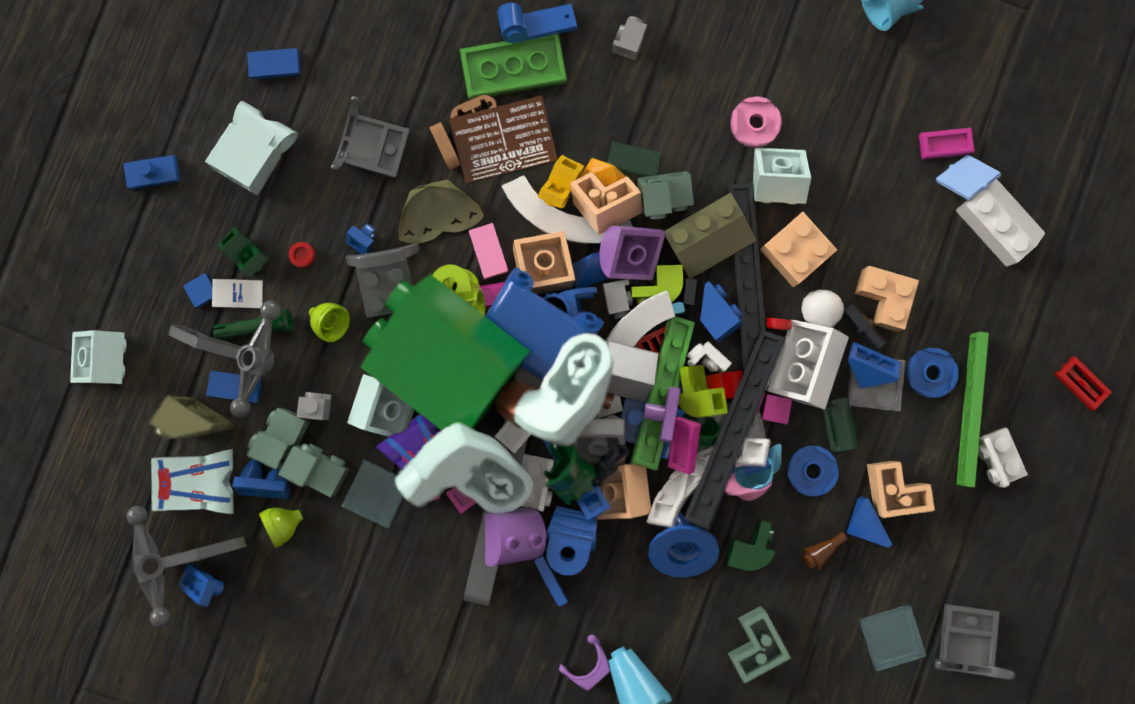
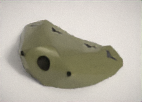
[398,180,484,243]

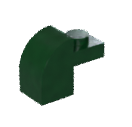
[217,226,269,278]
[725,519,775,571]

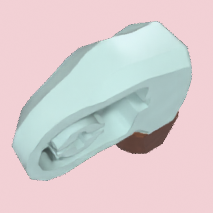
[496,334,614,445]

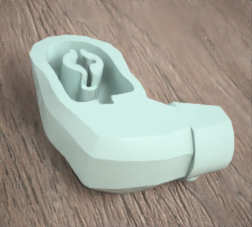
[396,423,534,514]

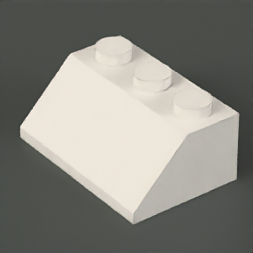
[956,179,1045,267]
[767,319,849,410]

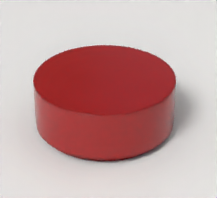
[289,242,316,268]
[766,317,793,330]

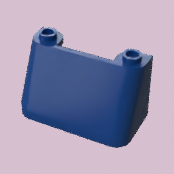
[485,267,604,381]

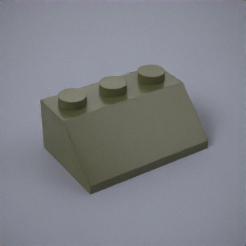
[664,193,756,279]
[150,396,236,439]

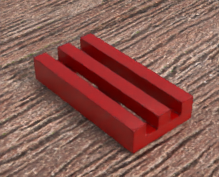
[1054,356,1112,410]

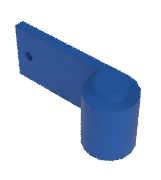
[497,3,577,43]

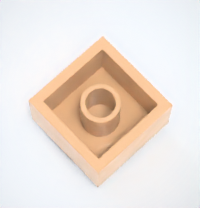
[760,212,837,287]
[513,231,575,294]

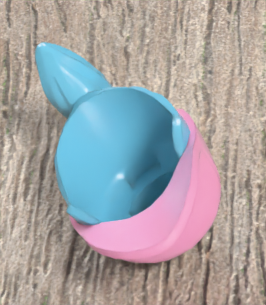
[725,444,781,501]

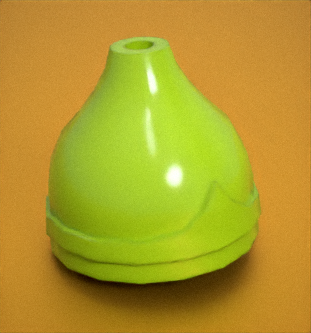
[309,303,350,342]
[259,508,303,548]

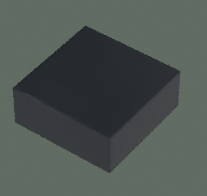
[682,278,697,307]

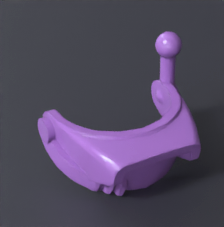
[559,635,611,691]

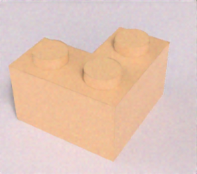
[570,172,642,235]
[855,266,919,332]
[867,461,935,518]

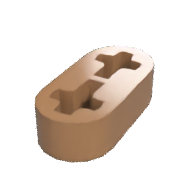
[451,95,497,118]
[429,122,461,170]

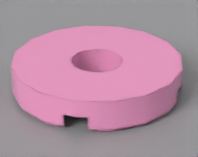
[730,97,782,148]

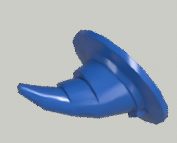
[648,511,719,578]

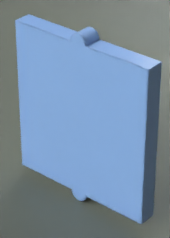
[936,154,1001,201]

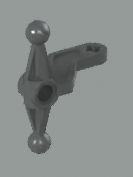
[168,300,281,418]
[126,505,247,628]

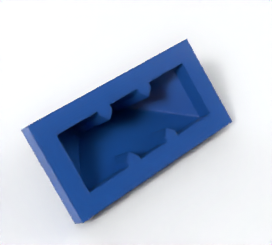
[572,252,609,289]
[848,342,901,389]
[847,497,892,547]

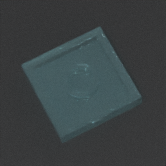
[342,460,404,528]
[860,605,926,671]

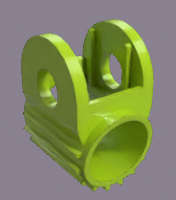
[433,265,486,316]

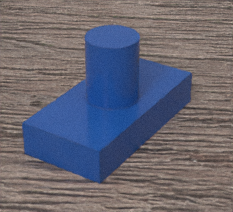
[124,155,180,190]
[620,396,648,444]
[178,562,224,606]

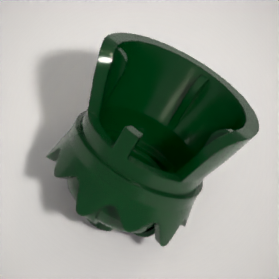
[544,442,597,505]

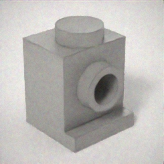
[612,16,647,60]
[603,279,633,319]
[297,392,332,420]

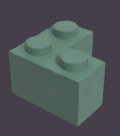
[637,171,694,219]
[248,408,311,469]
[279,443,350,497]
[728,606,790,683]

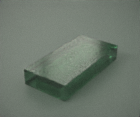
[608,142,661,177]
[823,397,859,452]

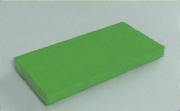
[460,34,567,100]

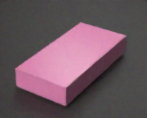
[469,223,509,279]

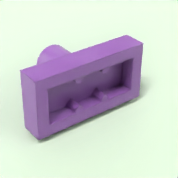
[643,387,680,443]

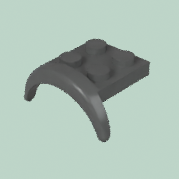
[331,96,410,179]
[345,243,420,318]
[935,604,1015,680]

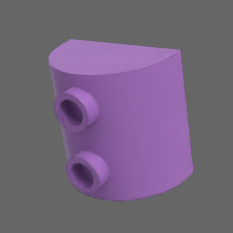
[600,226,665,280]
[485,507,546,567]

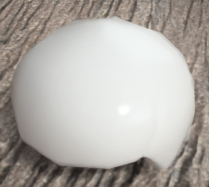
[801,290,844,327]

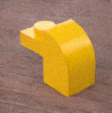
[538,155,584,208]

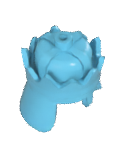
[861,0,924,31]

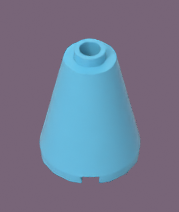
[608,647,672,704]

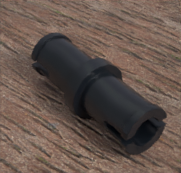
[843,302,888,351]
[593,442,629,487]

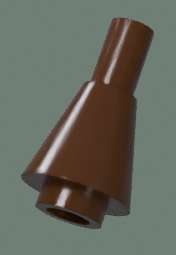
[803,532,848,570]

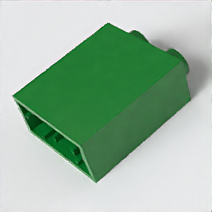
[361,274,530,431]

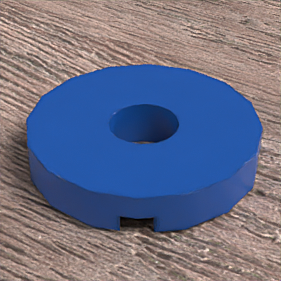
[906,348,959,398]
[787,446,839,496]

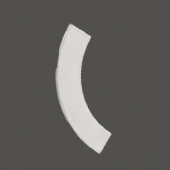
[502,176,633,244]
[598,291,675,418]
[647,438,770,528]

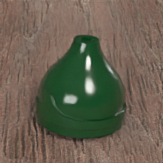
[685,414,721,452]

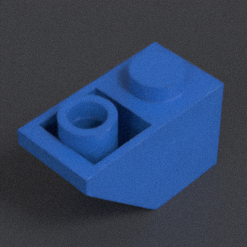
[700,282,744,343]

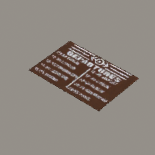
[449,96,558,183]

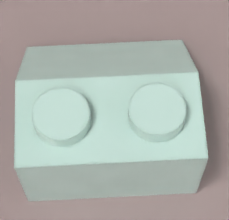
[753,148,811,204]
[70,330,126,384]
[347,374,415,436]

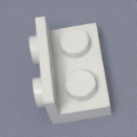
[686,342,732,373]
[978,428,1028,488]
[522,454,554,511]

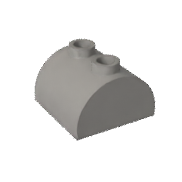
[573,415,625,464]

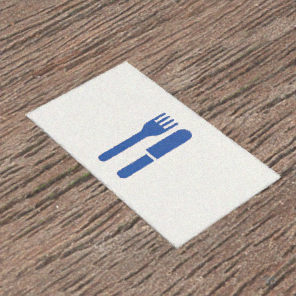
[212,279,262,308]

